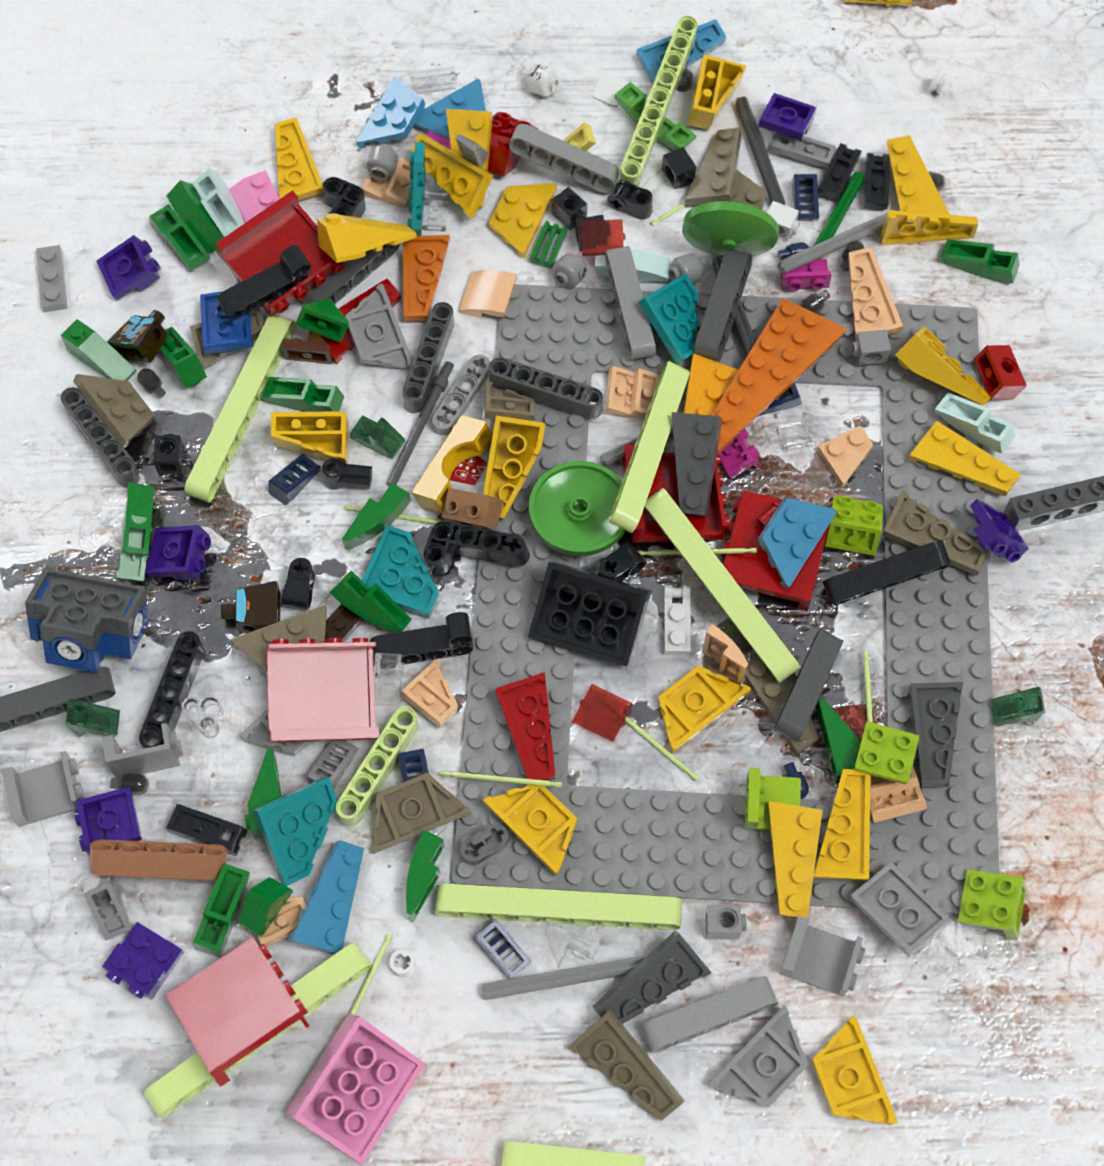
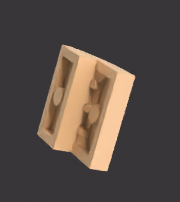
[362,158,411,206]
[459,270,517,318]
[604,366,660,419]
[702,624,748,686]
[870,765,927,823]

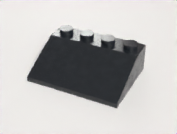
[528,562,652,667]

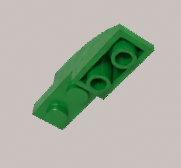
[117,482,154,583]

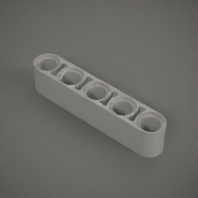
[509,124,620,193]
[605,246,656,360]
[640,976,778,1054]

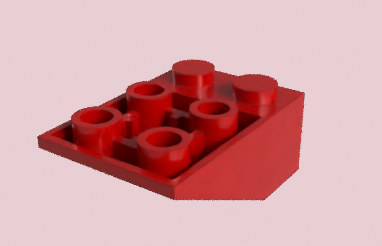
[488,112,538,177]

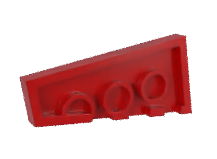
[320,278,401,365]
[495,672,556,781]

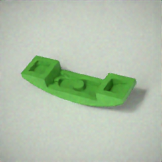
[614,82,696,150]

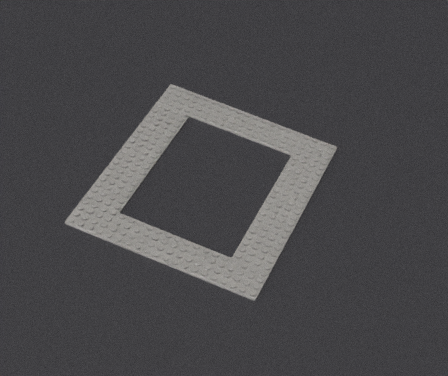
[452,284,1000,915]

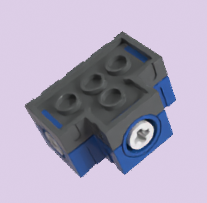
[25,567,149,673]

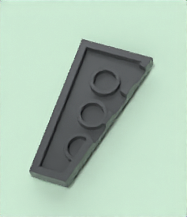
[672,412,722,517]
[909,682,963,788]
[592,930,712,1024]

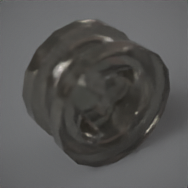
[676,69,693,92]

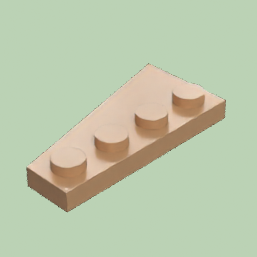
[848,247,903,340]

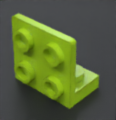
[825,496,883,556]
[854,721,919,784]
[745,768,801,830]
[958,869,1027,941]

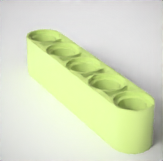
[336,707,418,827]
[501,1142,646,1166]

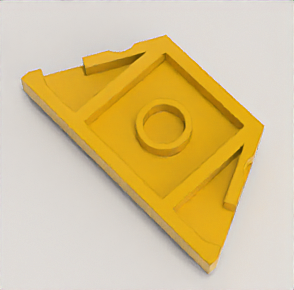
[489,183,557,259]
[658,665,751,753]
[483,784,577,876]
[811,1015,898,1125]

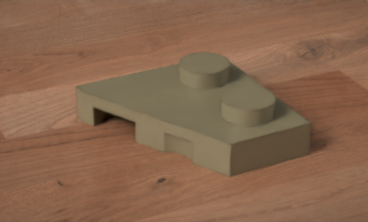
[484,381,535,421]

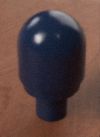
[777,242,809,260]
[784,762,809,799]

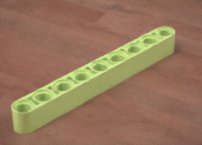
[620,15,698,188]
[184,314,295,502]
[608,360,690,533]
[645,488,801,683]
[435,884,682,930]
[144,942,372,1118]

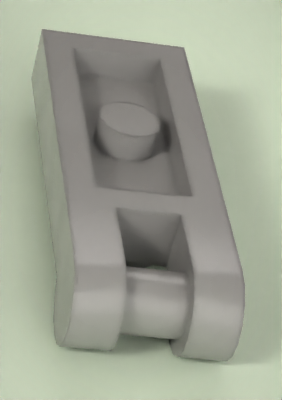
[767,132,836,169]

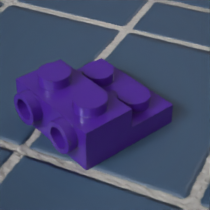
[758,93,817,141]
[96,235,161,300]
[970,499,1029,563]
[145,525,211,581]
[74,786,142,856]
[102,922,184,1000]

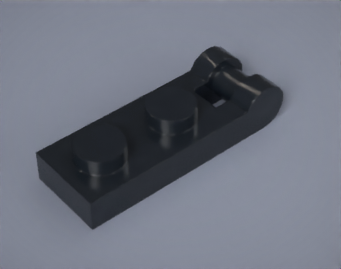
[818,143,862,201]
[864,153,890,210]
[166,804,248,856]

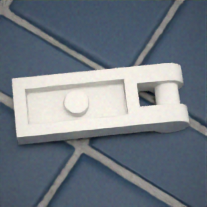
[664,585,691,655]

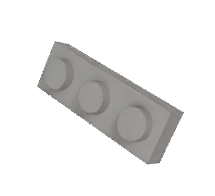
[36,245,68,312]

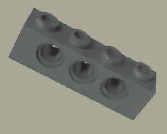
[1004,476,1104,532]

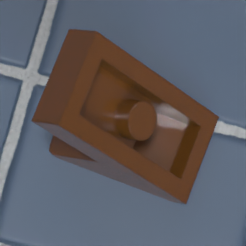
[282,331,333,365]

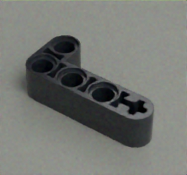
[323,177,366,218]
[216,244,311,321]
[423,521,530,574]
[369,612,473,668]

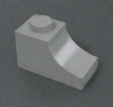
[83,875,132,940]

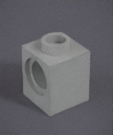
[852,329,891,366]
[705,905,746,940]

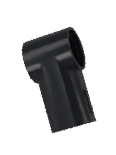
[322,458,373,490]

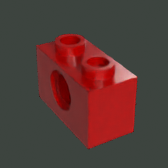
[973,345,1027,400]

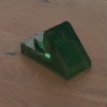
[350,415,405,460]
[990,686,1045,727]
[65,699,120,737]

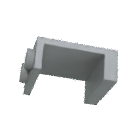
[102,723,183,780]
[2,751,85,827]
[779,916,865,997]

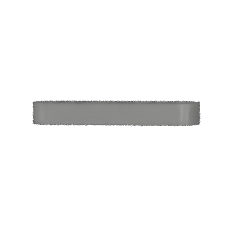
[432,355,490,435]

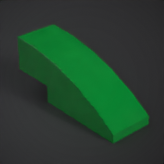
[166,180,224,254]
[149,204,211,271]
[941,239,1020,283]
[262,377,345,412]
[342,483,411,550]
[329,570,412,632]
[406,829,445,922]
[193,863,250,958]

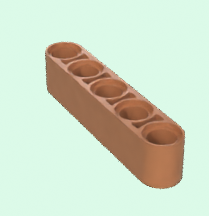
[90,840,227,880]

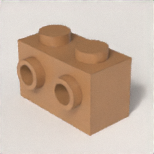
[442,488,504,530]

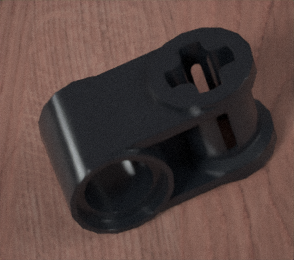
[607,180,653,220]
[598,542,646,581]
[282,558,315,610]

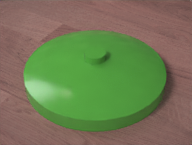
[682,201,779,257]
[529,461,626,556]

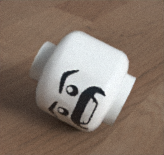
[525,64,560,97]

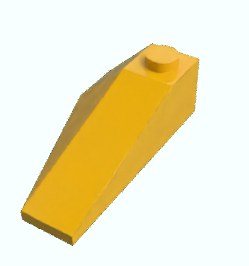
[317,214,416,263]
[895,326,991,406]
[483,416,546,519]

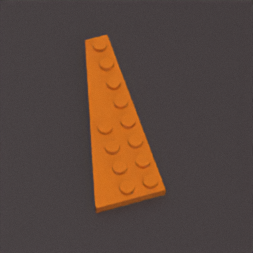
[711,298,846,456]

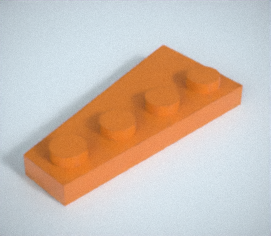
[403,235,450,322]

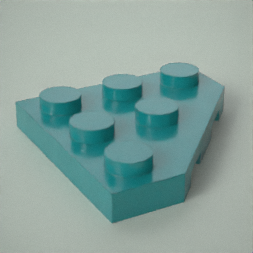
[407,142,426,236]
[638,274,699,364]
[362,525,439,618]
[254,777,338,886]

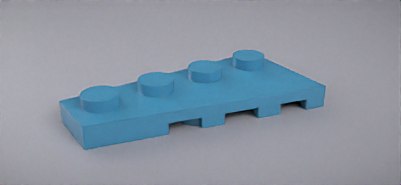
[636,19,726,84]
[287,840,364,955]

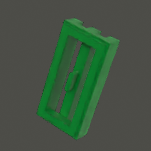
[530,221,568,269]

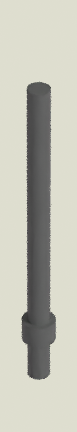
[386,361,454,486]

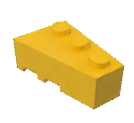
[687,54,747,130]
[271,411,349,464]

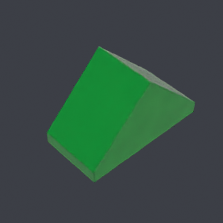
[295,299,349,342]
[238,877,293,937]

